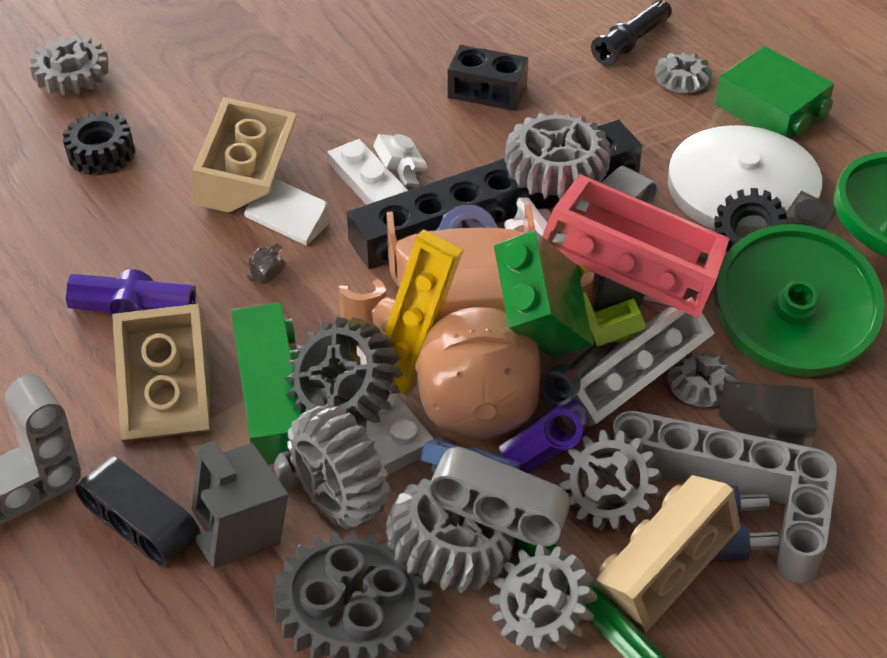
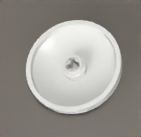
[668,125,822,237]

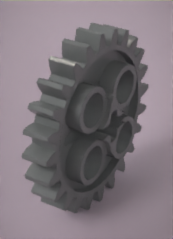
[273,529,433,658]

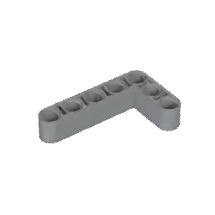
[0,375,81,525]
[610,411,837,583]

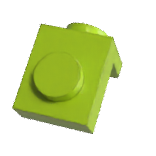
[583,292,646,347]

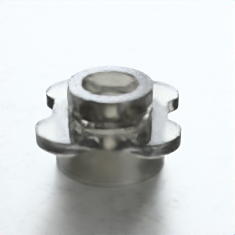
[247,243,286,284]

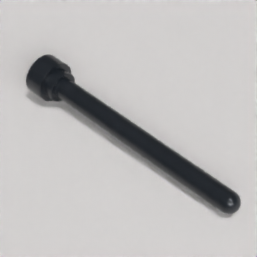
[540,341,619,406]

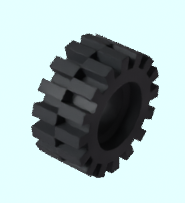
[62,111,135,176]
[714,188,788,252]

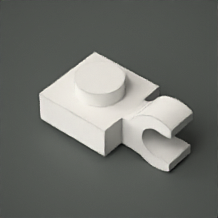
[373,134,427,188]

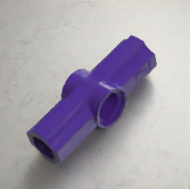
[65,269,197,316]

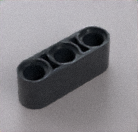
[75,456,201,567]

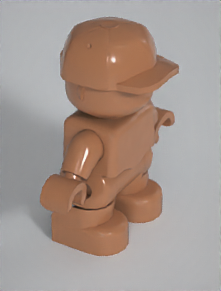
[338,204,595,447]

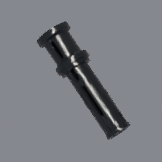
[591,0,672,66]

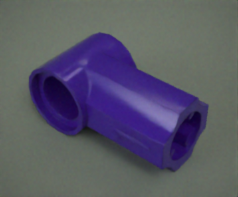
[499,400,588,473]

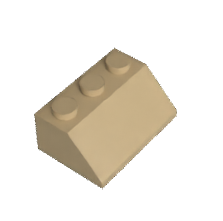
[191,97,297,213]
[595,475,741,633]

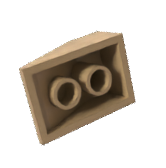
[112,304,211,442]

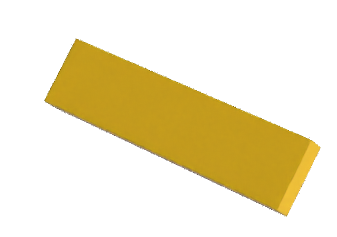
[384,229,463,396]

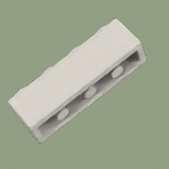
[552,298,715,432]

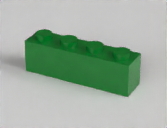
[231,302,301,465]

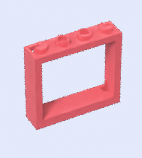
[542,174,730,318]

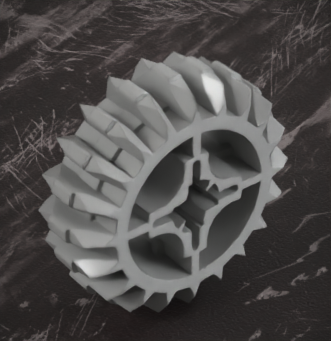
[505,111,611,199]
[287,403,390,529]
[386,478,515,593]

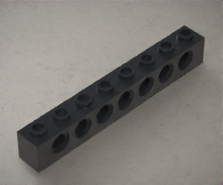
[347,119,643,270]

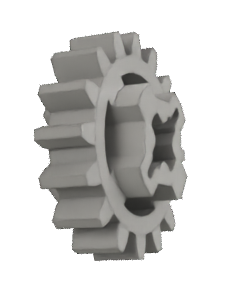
[29,35,109,95]
[559,430,662,532]
[489,545,597,654]

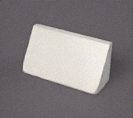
[244,178,330,246]

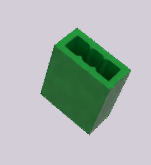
[715,46,834,139]
[494,230,594,359]

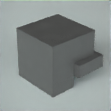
[191,441,289,568]

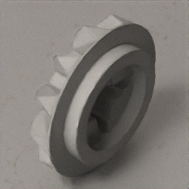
[655,51,712,93]
[667,349,737,407]

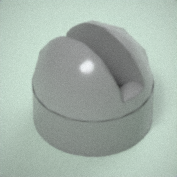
[274,451,303,489]

